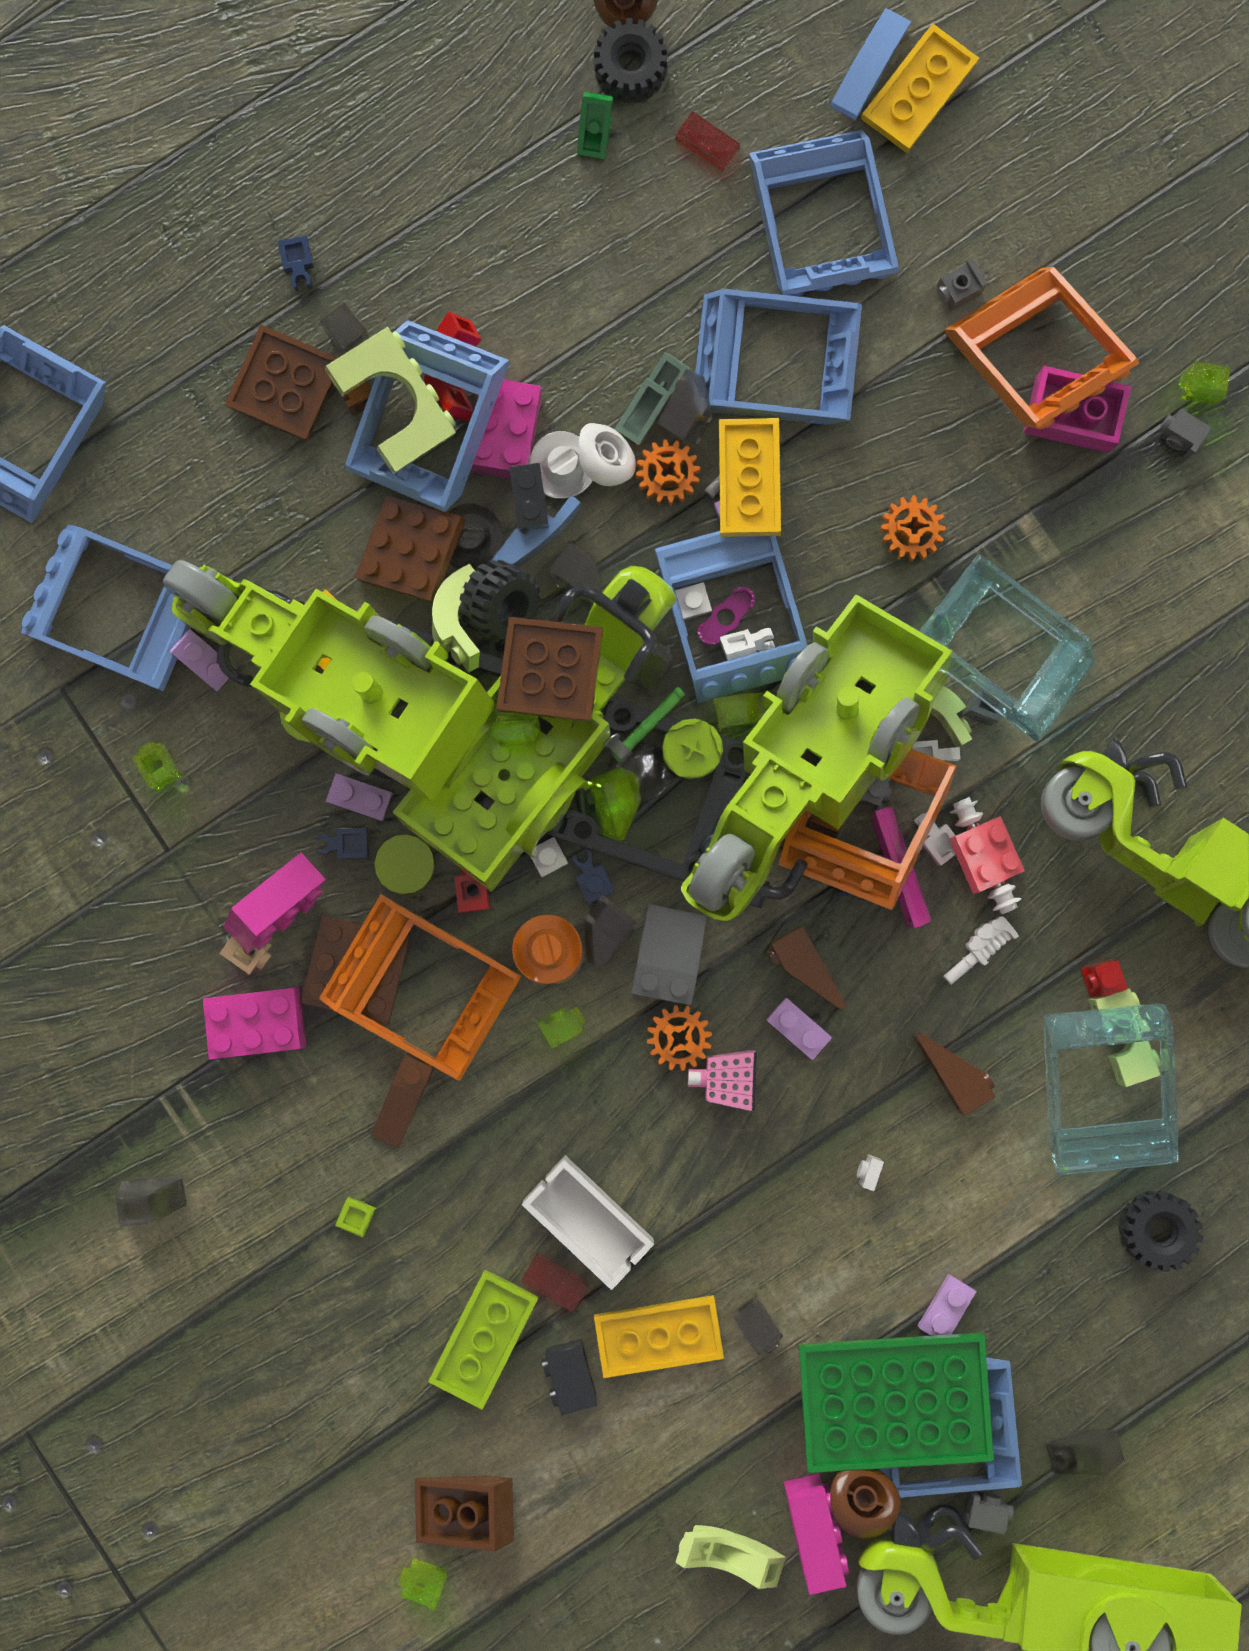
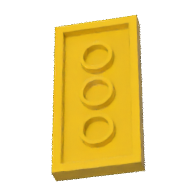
[861,23,979,153]
[719,418,781,537]
[594,1295,724,1378]

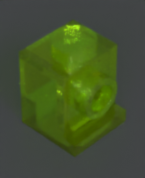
[132,742,183,791]
[537,1006,586,1049]
[397,1558,448,1611]

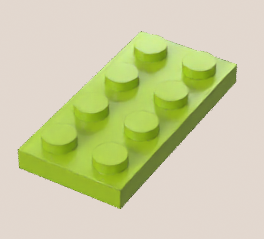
[428,1269,538,1410]

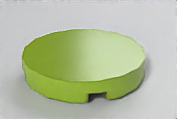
[662,719,723,780]
[375,834,435,894]

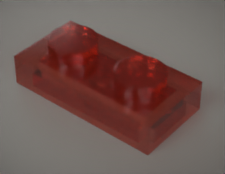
[675,111,740,171]
[521,1252,589,1313]

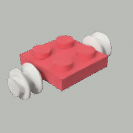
[949,797,1025,914]

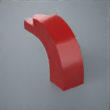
[424,312,482,422]

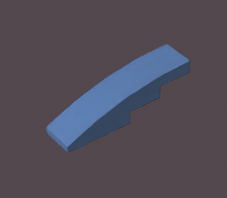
[830,8,911,120]
[492,495,581,568]

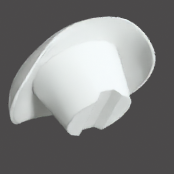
[579,423,636,486]
[530,431,593,498]

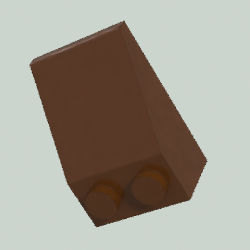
[415,1475,514,1551]

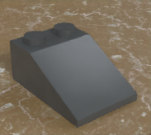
[631,904,707,1005]

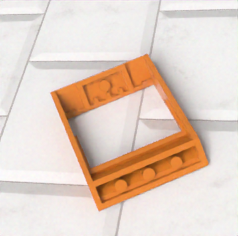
[944,267,1139,430]
[778,749,957,910]
[319,894,521,1081]

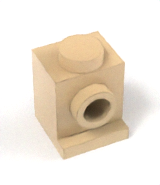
[219,936,272,974]

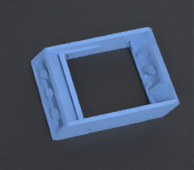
[749,130,899,297]
[692,289,862,425]
[345,320,509,512]
[0,325,106,523]
[21,525,191,691]
[655,531,808,703]
[879,1358,1022,1498]

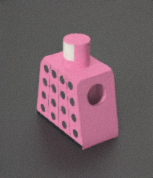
[688,1050,757,1111]

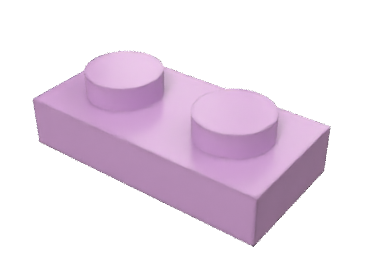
[170,629,235,691]
[326,773,393,822]
[766,997,832,1060]
[917,1274,976,1336]

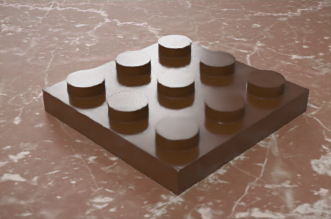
[225,325,339,442]
[355,496,466,603]
[496,617,603,722]
[300,915,411,1024]

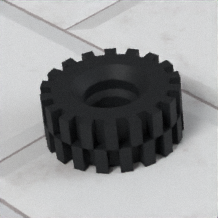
[594,18,668,103]
[1119,1190,1203,1272]

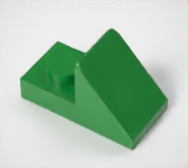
[577,92,613,159]

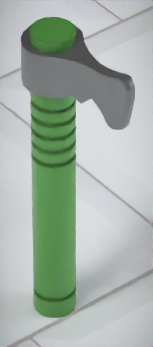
[604,686,686,763]

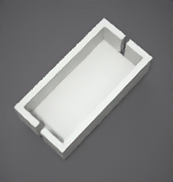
[522,1155,654,1290]

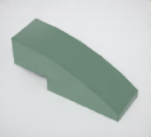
[615,352,692,445]

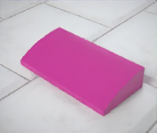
[870,806,931,928]

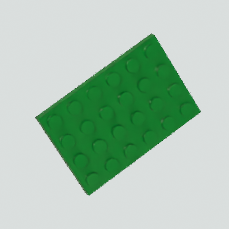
[798,1333,994,1473]

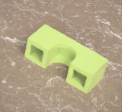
[1088,988,1161,1087]

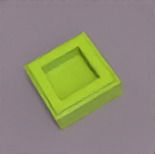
[335,1196,376,1238]

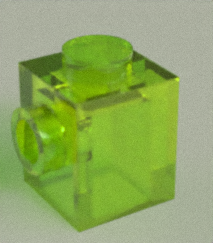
[1180,361,1231,405]

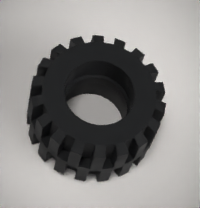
[459,559,541,643]

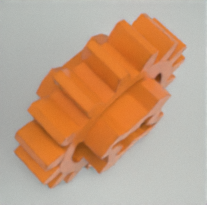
[636,439,700,506]
[879,495,946,562]
[646,1004,712,1071]

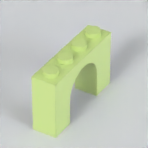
[325,327,456,475]

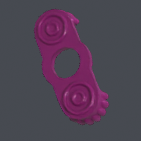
[697,586,755,645]

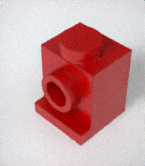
[454,870,491,913]
[1080,960,1128,997]

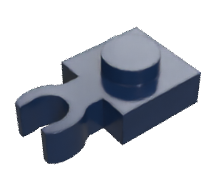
[278,235,314,292]
[316,828,369,859]
[573,848,615,904]

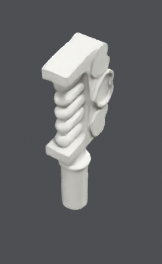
[943,916,1019,985]

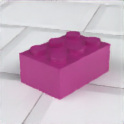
[1023,366,1131,453]
[470,380,543,479]
[224,853,326,953]
[203,987,307,1060]
[783,1474,849,1595]

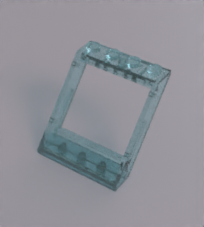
[919,555,1096,741]
[1043,1003,1179,1175]

